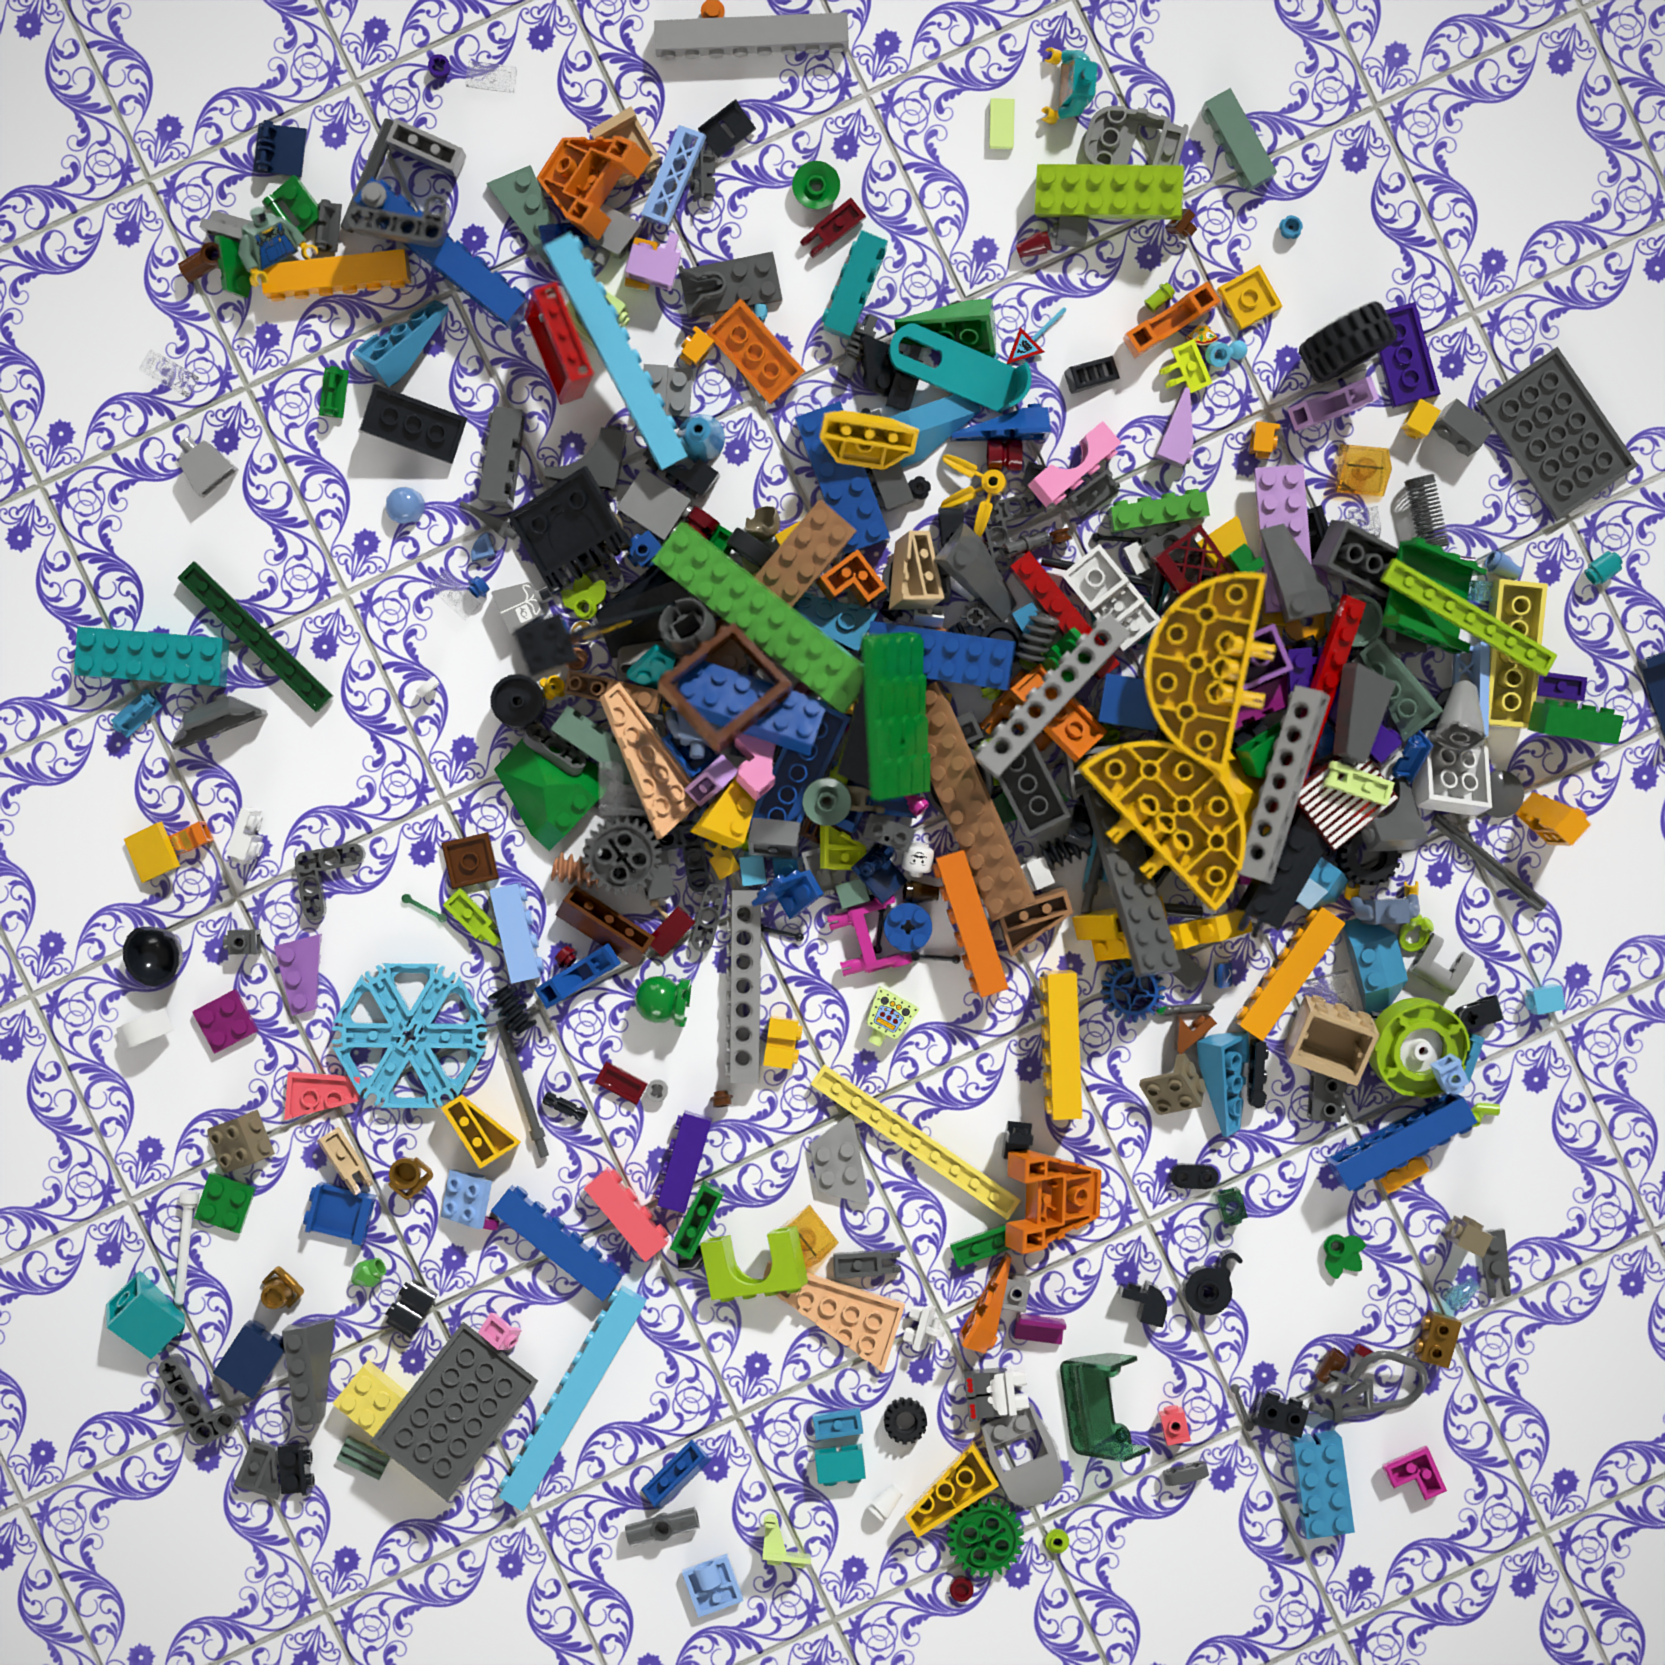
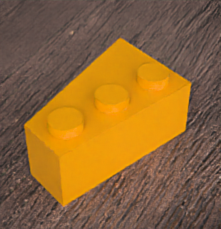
[1514,792,1592,846]

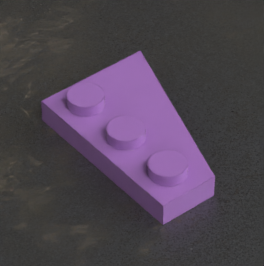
[274,934,322,1016]

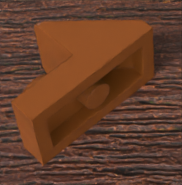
[1174,1014,1217,1054]

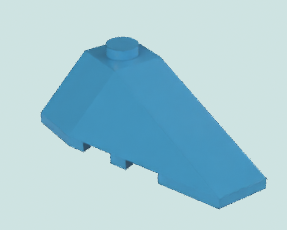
[352,300,449,388]
[889,395,981,468]
[1197,1031,1250,1137]

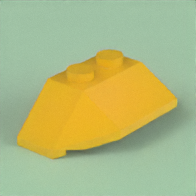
[819,410,919,470]

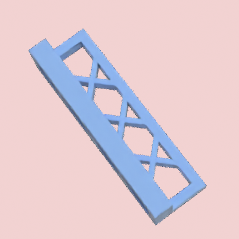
[641,125,706,226]
[1452,642,1490,737]

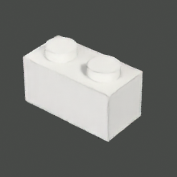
[1122,542,1151,575]
[913,606,945,628]

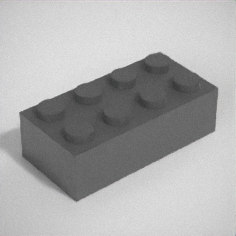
[1312,520,1398,603]
[994,730,1071,838]

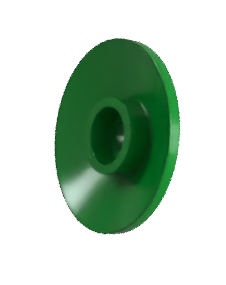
[792,161,840,210]

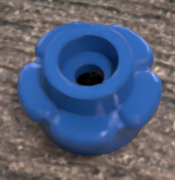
[468,576,490,598]

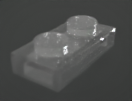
[465,60,517,94]

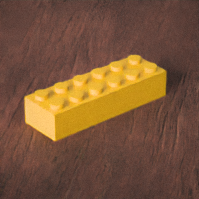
[1039,970,1082,1120]

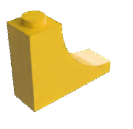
[1072,896,1167,941]

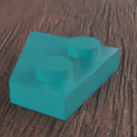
[627,644,675,696]

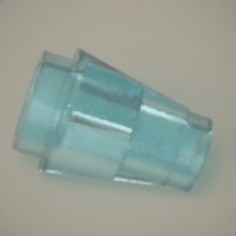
[1443,1277,1480,1311]

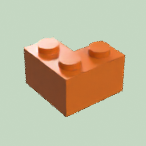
[815,549,887,607]

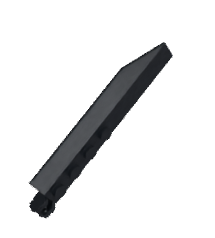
[1235,755,1358,938]

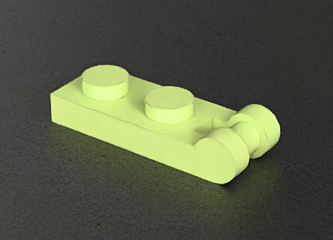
[1323,761,1394,806]

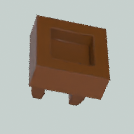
[1165,209,1197,237]

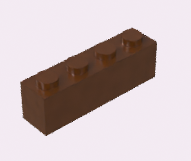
[555,885,655,968]

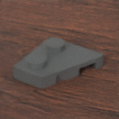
[234,1438,280,1500]

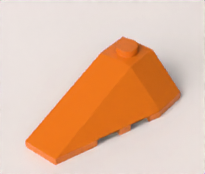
[958,1252,1012,1354]

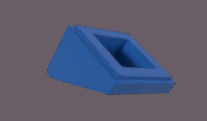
[1214,963,1232,988]

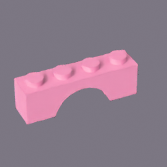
[1027,421,1122,507]

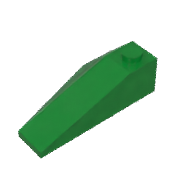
[894,298,996,356]

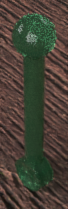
[402,894,447,923]

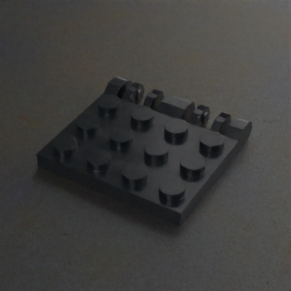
[508,466,633,595]

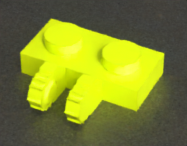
[1159,339,1213,394]

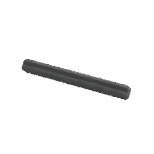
[341,118,394,233]

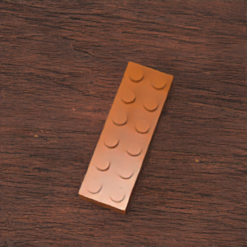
[932,849,1009,998]

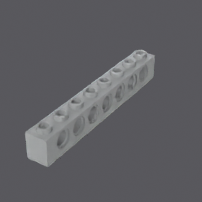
[975,613,1131,779]
[1237,685,1330,884]
[725,890,761,1083]

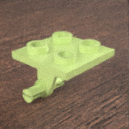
[763,1514,811,1568]

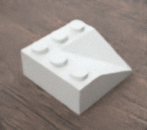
[1412,730,1492,816]

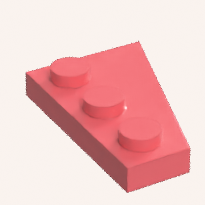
[284,1071,360,1120]

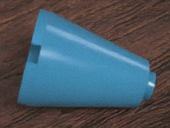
[677,414,725,462]

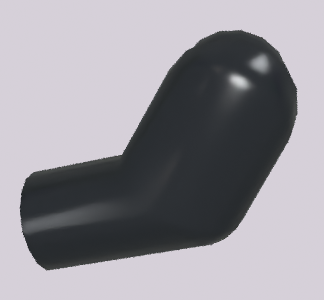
[678,1245,704,1272]

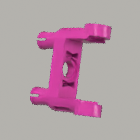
[827,894,913,977]

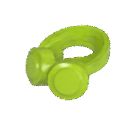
[1398,914,1434,952]

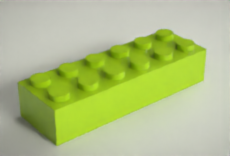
[1035,164,1185,220]

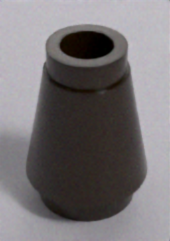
[903,880,939,903]

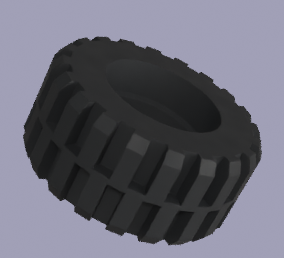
[1299,301,1397,383]

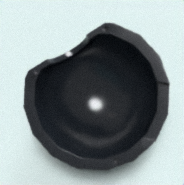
[123,927,183,986]

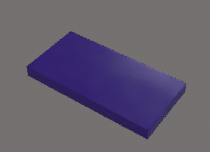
[1377,302,1441,408]

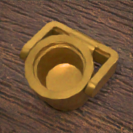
[388,1157,433,1200]
[261,1266,304,1309]

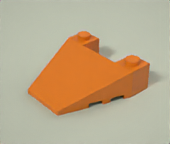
[536,136,651,240]
[1005,1149,1102,1254]

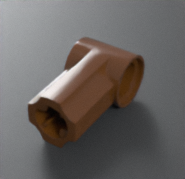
[178,242,221,283]

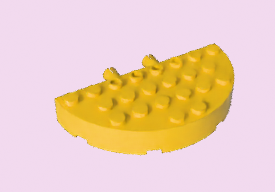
[1144,573,1275,770]
[1076,741,1246,911]

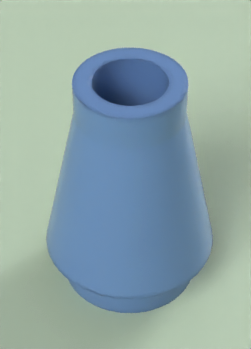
[1484,550,1523,580]

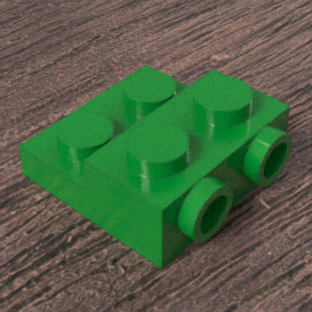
[1037,627,1107,683]

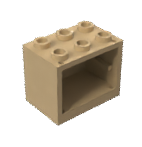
[1283,995,1380,1086]

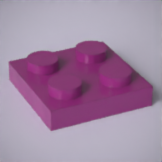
[192,989,259,1054]

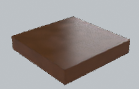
[441,832,500,890]

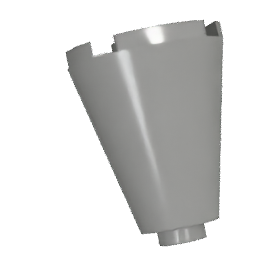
[1435,680,1485,750]

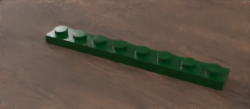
[177,561,334,713]

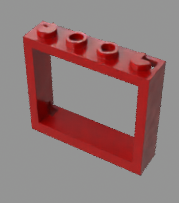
[524,282,594,405]

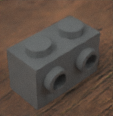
[1432,398,1494,457]
[1307,1070,1347,1123]

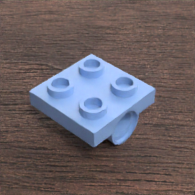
[441,1169,492,1229]
[682,1554,744,1618]

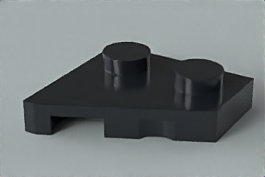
[860,334,903,397]

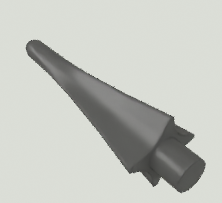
[460,501,518,540]
[1162,554,1201,614]

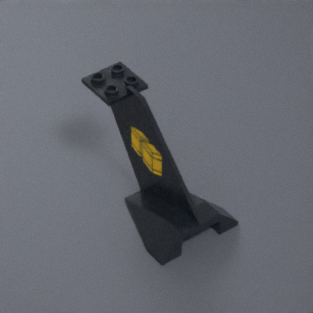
[513,565,701,677]

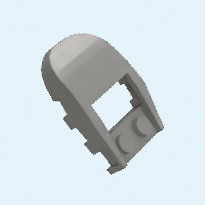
[1084,106,1189,165]
[980,1402,1064,1507]

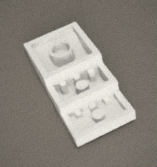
[1062,544,1160,653]

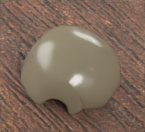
[744,506,781,541]

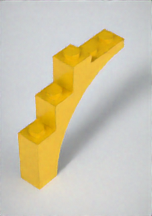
[1091,910,1253,962]

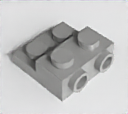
[643,364,693,418]

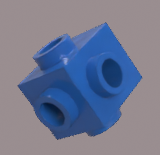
[626,530,662,569]

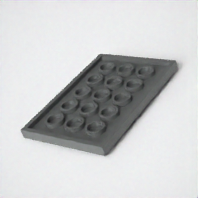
[1476,346,1638,521]
[370,1322,538,1501]

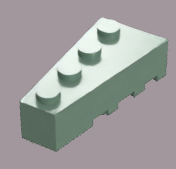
[551,705,635,786]

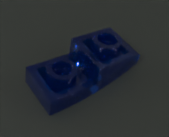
[537,222,590,252]

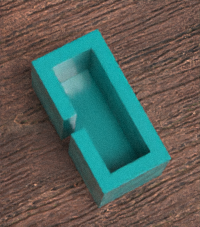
[815,1444,866,1486]

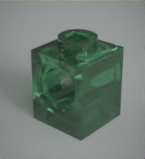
[1213,1186,1248,1226]

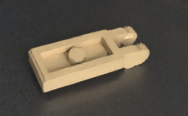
[317,1127,373,1195]

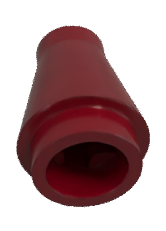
[1015,231,1053,259]

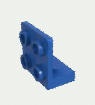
[751,870,824,920]

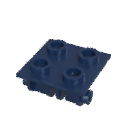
[253,120,307,177]
[851,844,908,904]

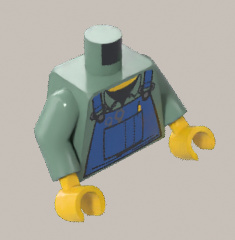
[238,207,318,287]

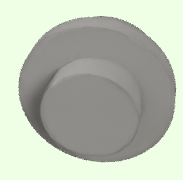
[361,182,387,208]

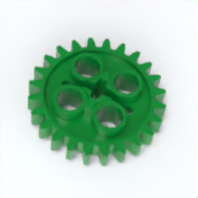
[946,1497,1024,1578]

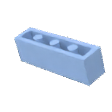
[489,883,545,984]

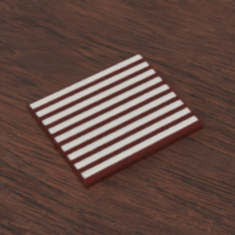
[1297,756,1399,851]

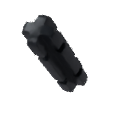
[542,1092,589,1122]

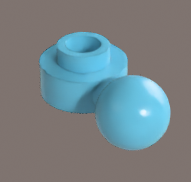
[1205,340,1248,367]

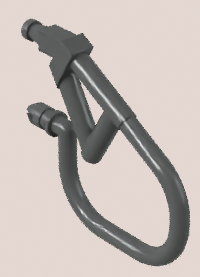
[1308,1351,1428,1423]

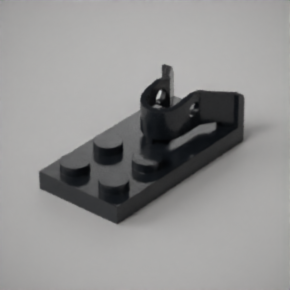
[357,384,468,464]

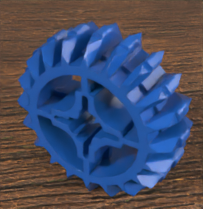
[1100,959,1166,1023]

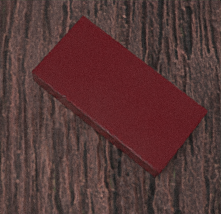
[651,906,695,957]
[594,1061,648,1105]

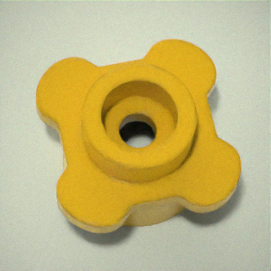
[539,675,565,700]

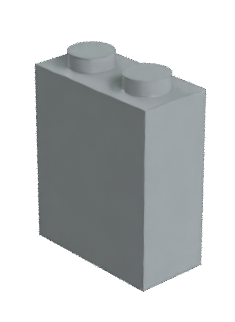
[616,468,693,542]

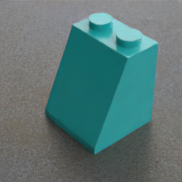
[106,1271,185,1359]

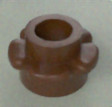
[710,1090,733,1108]

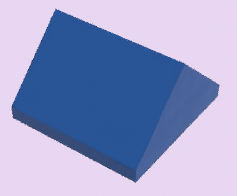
[662,733,721,779]

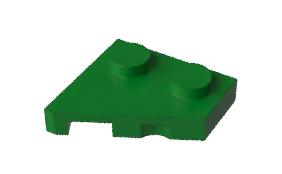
[214,235,252,298]

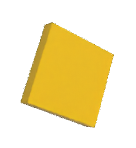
[1216,264,1283,331]
[124,822,180,883]

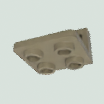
[1139,1053,1206,1115]
[207,1109,275,1173]

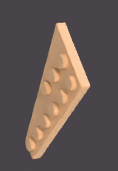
[599,682,698,840]
[762,1260,905,1373]

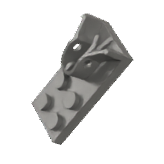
[678,251,783,319]

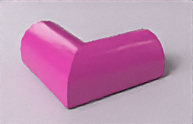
[1382,1446,1447,1501]

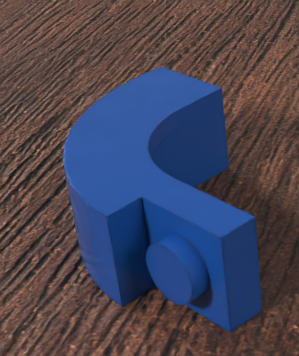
[534,943,621,1009]

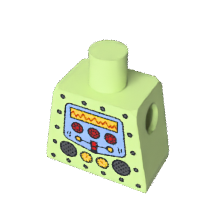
[866,986,920,1047]

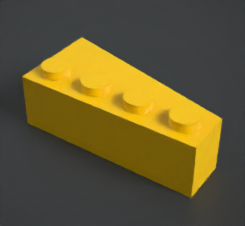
[905,1440,999,1538]

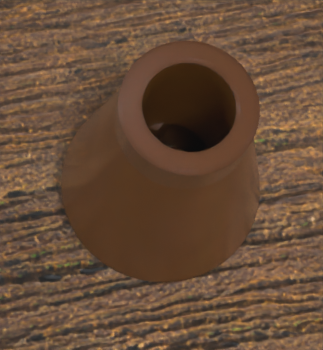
[1315,1347,1349,1384]

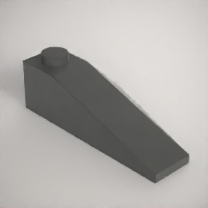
[934,523,1017,622]

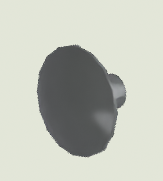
[1485,770,1524,818]

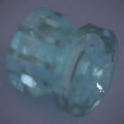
[1467,580,1494,602]

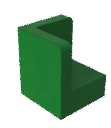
[1225,544,1265,573]

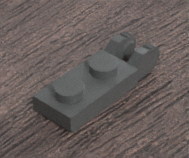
[1482,1229,1511,1298]
[833,1250,901,1279]

